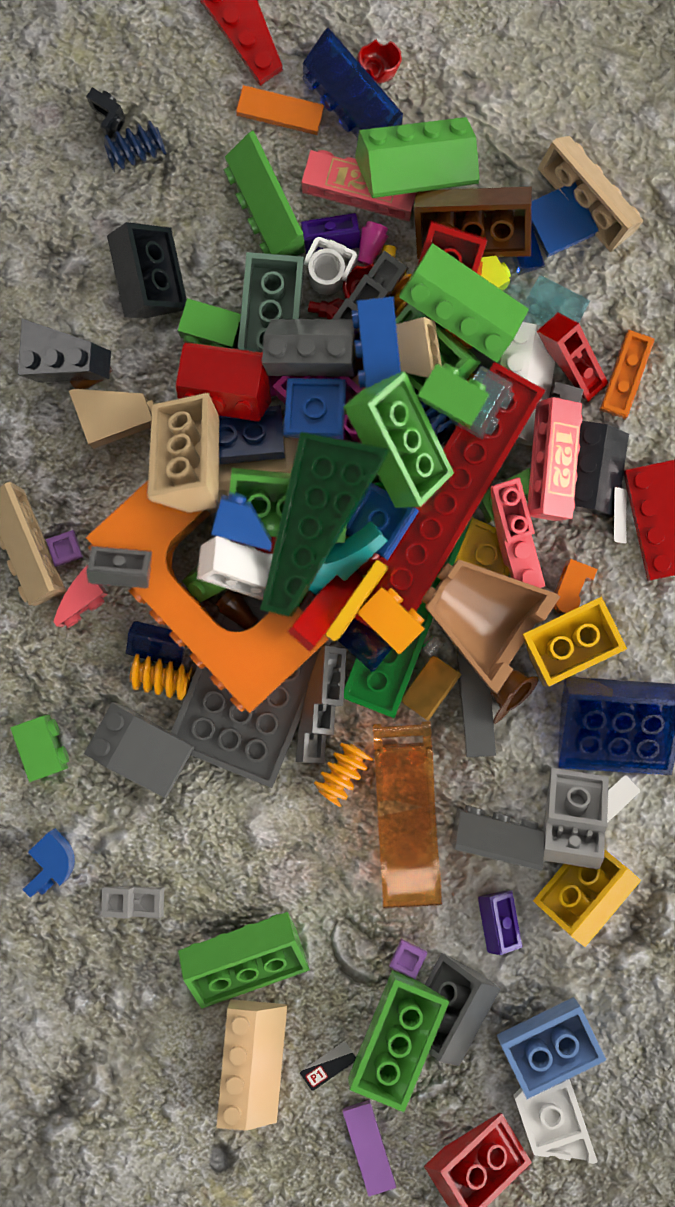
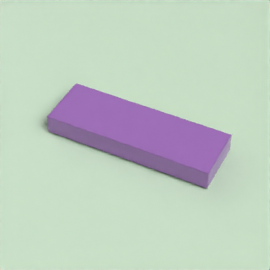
[343,1100,396,1197]

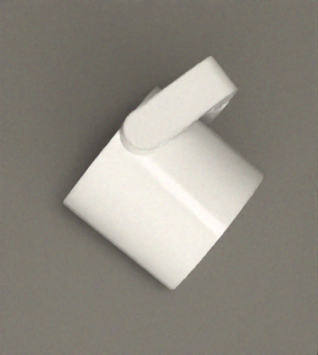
[304,237,357,295]

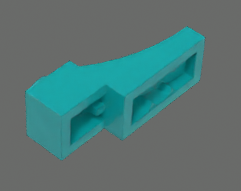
[309,521,387,595]

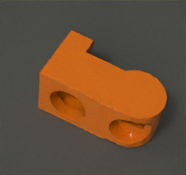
[553,559,598,614]

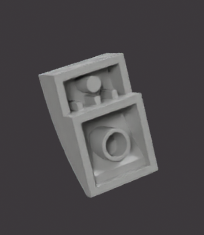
[543,768,609,869]

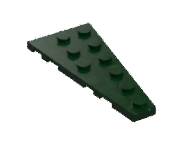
[260,432,390,617]

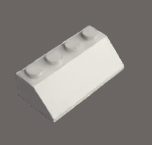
[500,322,555,446]

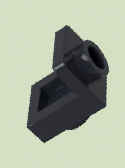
[86,87,125,139]

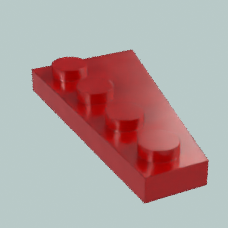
[200,0,283,86]
[624,460,675,581]

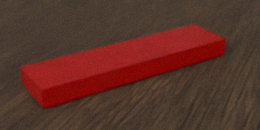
[287,571,364,652]

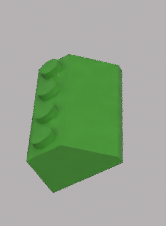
[355,117,480,198]
[223,130,305,256]
[399,243,529,363]
[344,371,454,507]
[230,468,346,543]
[178,912,310,1009]
[348,970,450,1112]

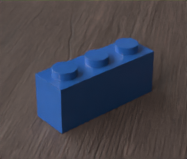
[352,297,401,388]

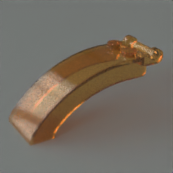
[373,721,442,908]

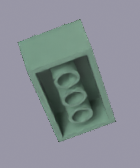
[238,252,305,353]

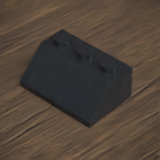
[107,222,187,319]
[574,420,629,517]

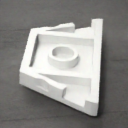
[513,1079,598,1164]

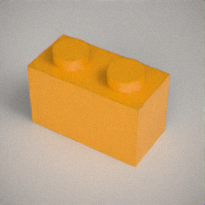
[357,587,425,654]

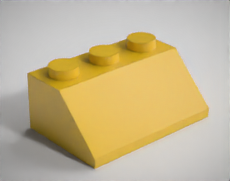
[522,596,627,687]
[533,849,641,947]

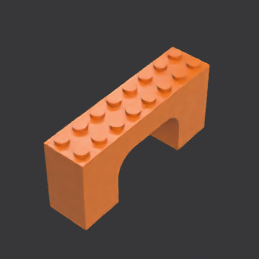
[86,480,328,713]

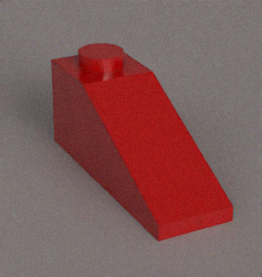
[537,312,608,402]

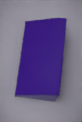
[301,213,361,255]
[478,890,523,955]

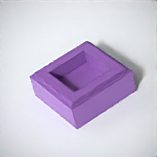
[46,530,83,567]
[389,939,427,979]

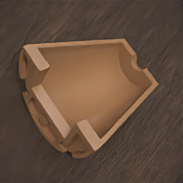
[422,560,560,693]

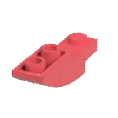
[491,477,545,588]
[53,566,108,628]

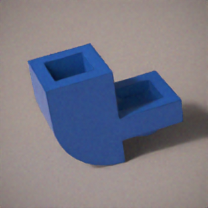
[22,828,75,898]

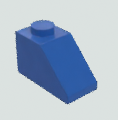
[211,492,272,550]

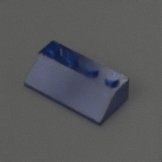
[302,28,403,141]

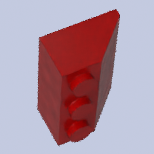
[176,342,271,421]

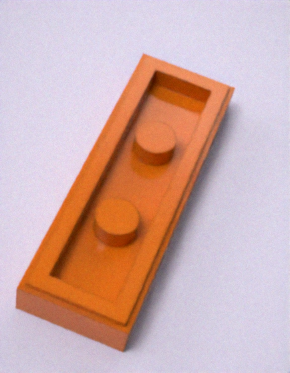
[236,85,324,135]
[599,329,655,419]

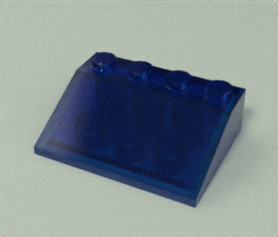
[557,677,675,775]

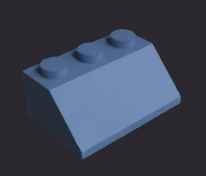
[497,997,606,1099]

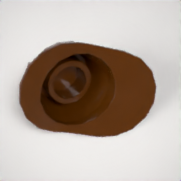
[491,670,539,724]

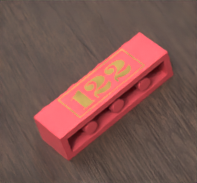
[301,150,416,222]
[527,397,582,521]

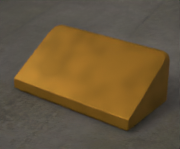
[401,655,462,721]

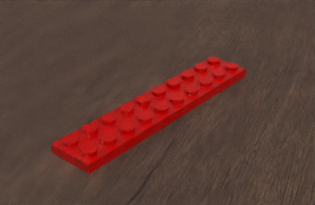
[354,362,545,630]

